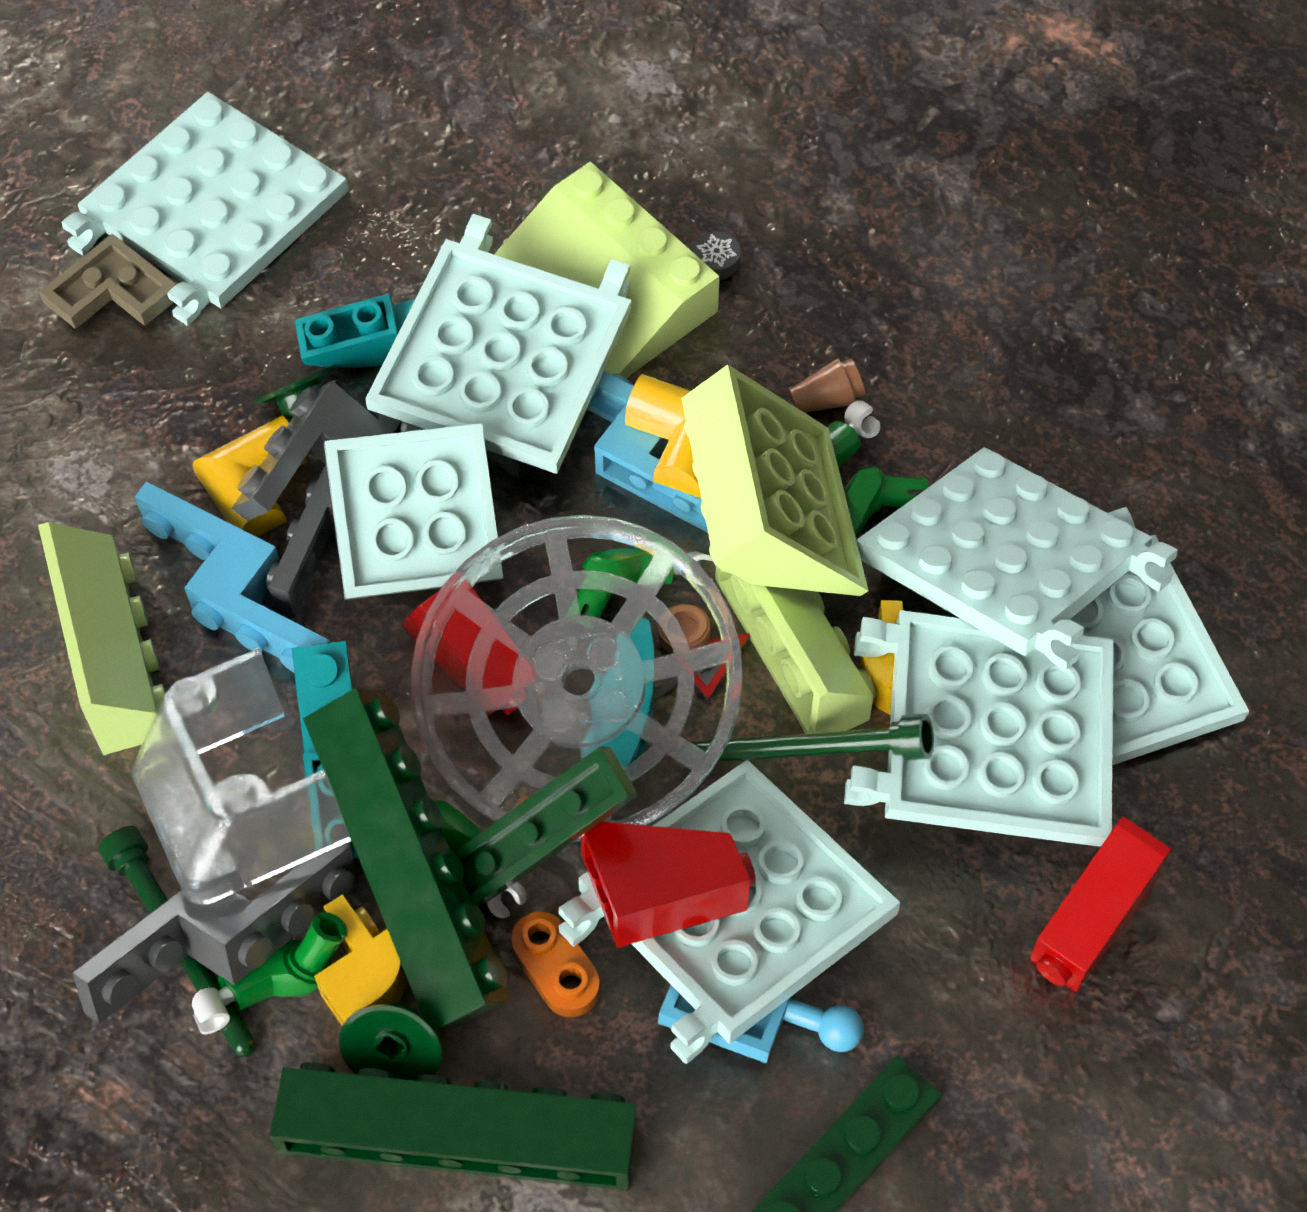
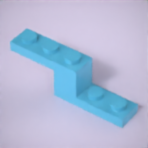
[587,371,708,533]
[135,482,330,672]

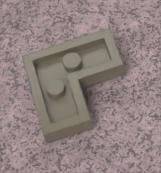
[39,234,177,329]

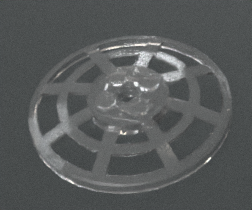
[411,515,743,842]

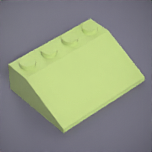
[494,161,719,378]
[681,364,869,596]

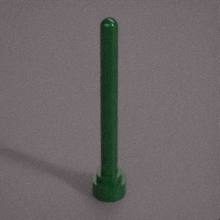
[680,714,934,764]
[98,826,256,1057]

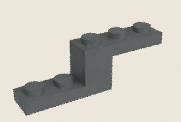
[232,381,401,521]
[266,421,426,618]
[72,837,358,1024]

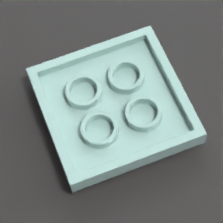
[324,423,503,600]

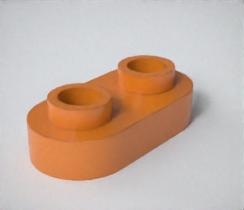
[511,912,600,1018]

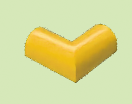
[625,374,701,498]
[192,415,307,537]

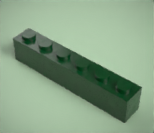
[303,688,512,1032]
[270,1062,636,1190]

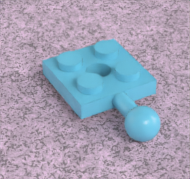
[658,985,864,1063]

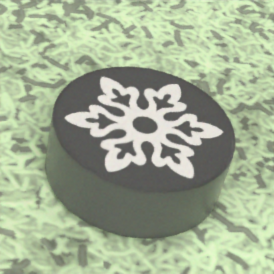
[693,231,741,280]

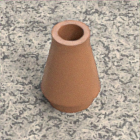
[788,358,866,413]

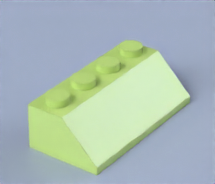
[38,522,171,755]
[715,566,876,734]

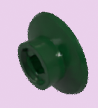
[254,364,336,419]
[339,1003,442,1081]

